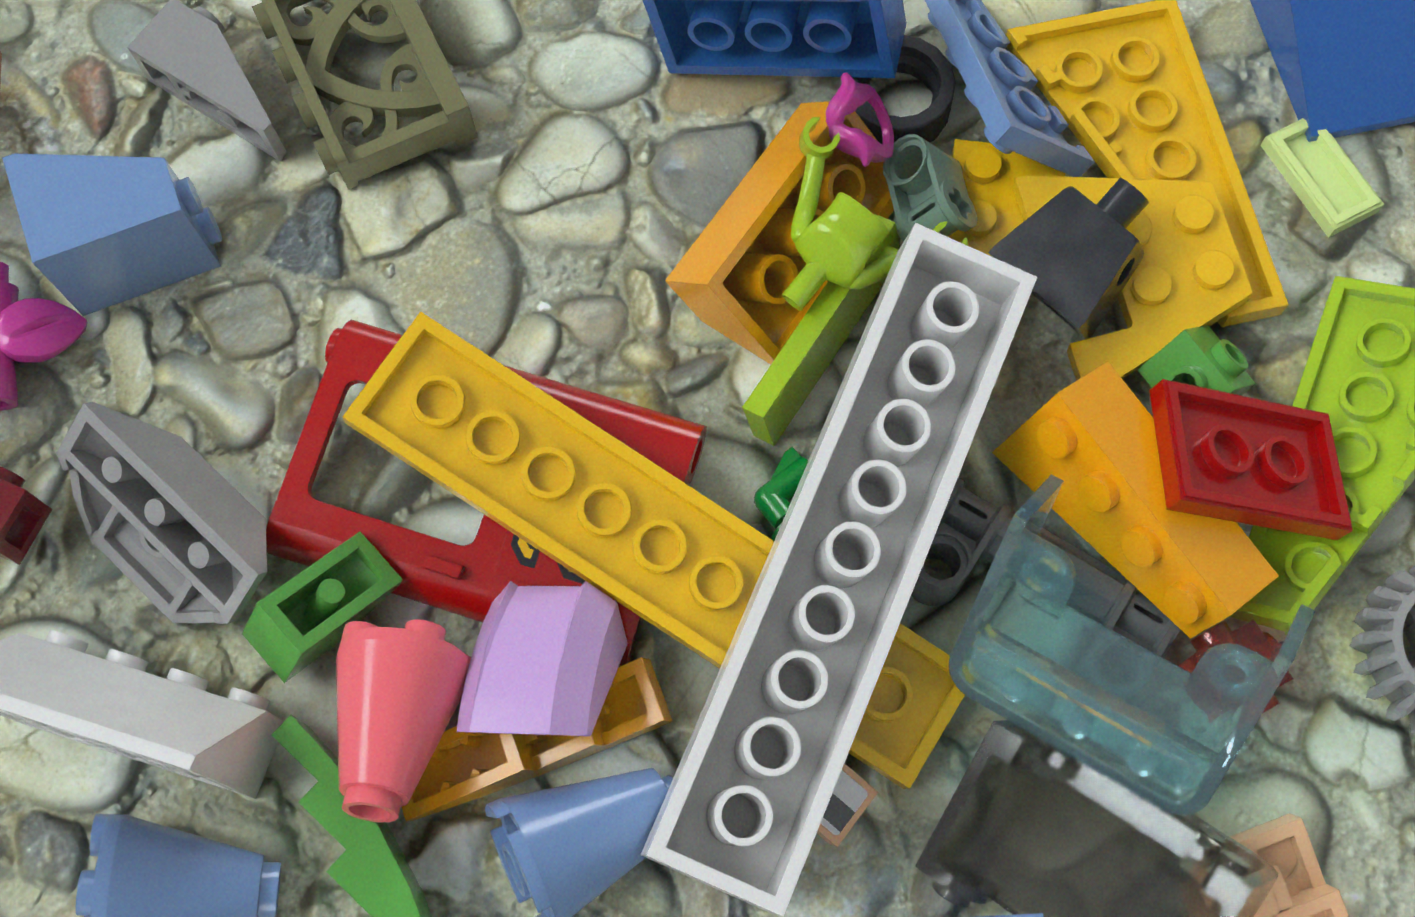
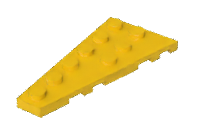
[1006,0,1289,327]

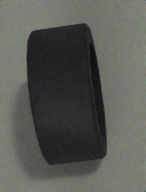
[852,35,956,144]

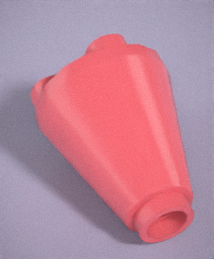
[336,619,471,823]

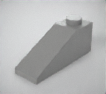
[127,0,287,161]

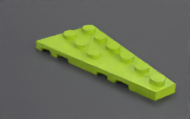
[1229,276,1415,634]

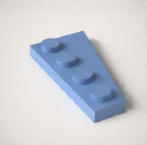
[925,0,1095,177]

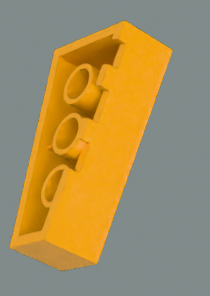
[992,361,1279,639]

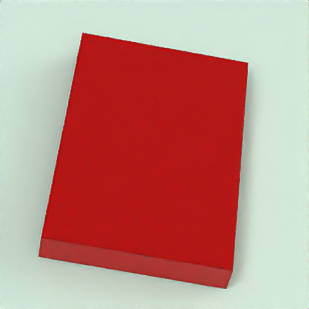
[1149,379,1353,540]

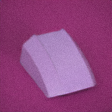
[456,581,628,736]

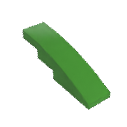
[271,715,432,917]

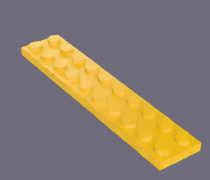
[342,311,978,789]

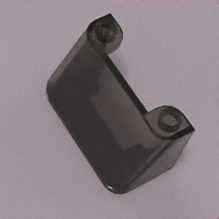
[915,719,1279,917]

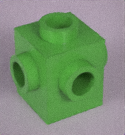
[1138,325,1256,396]

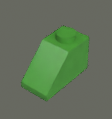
[242,532,403,683]

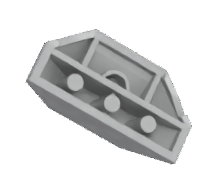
[56,402,267,624]

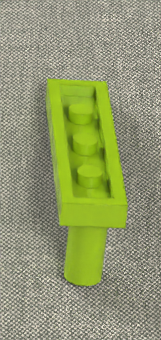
[742,214,900,446]

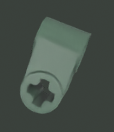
[883,134,978,242]

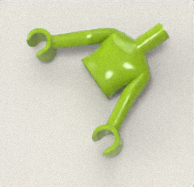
[782,117,968,311]

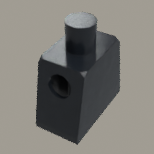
[988,178,1149,339]

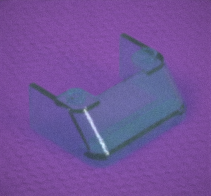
[949,474,1315,815]

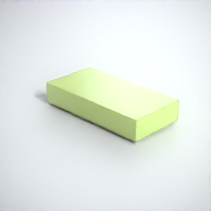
[1260,118,1384,238]

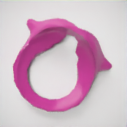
[826,73,894,167]

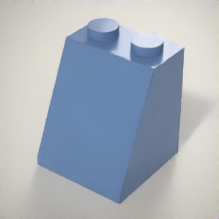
[2,153,222,316]

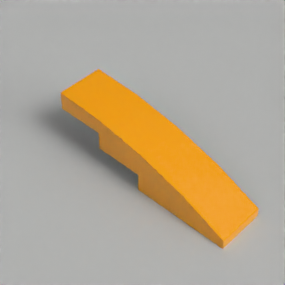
[402,657,673,821]

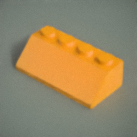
[665,101,894,364]

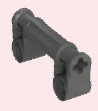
[911,477,1180,711]

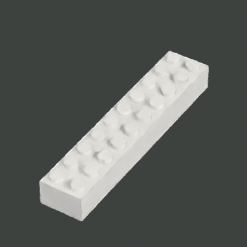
[641,223,1037,917]

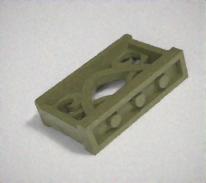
[252,0,478,190]

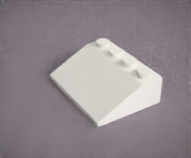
[0,630,284,799]

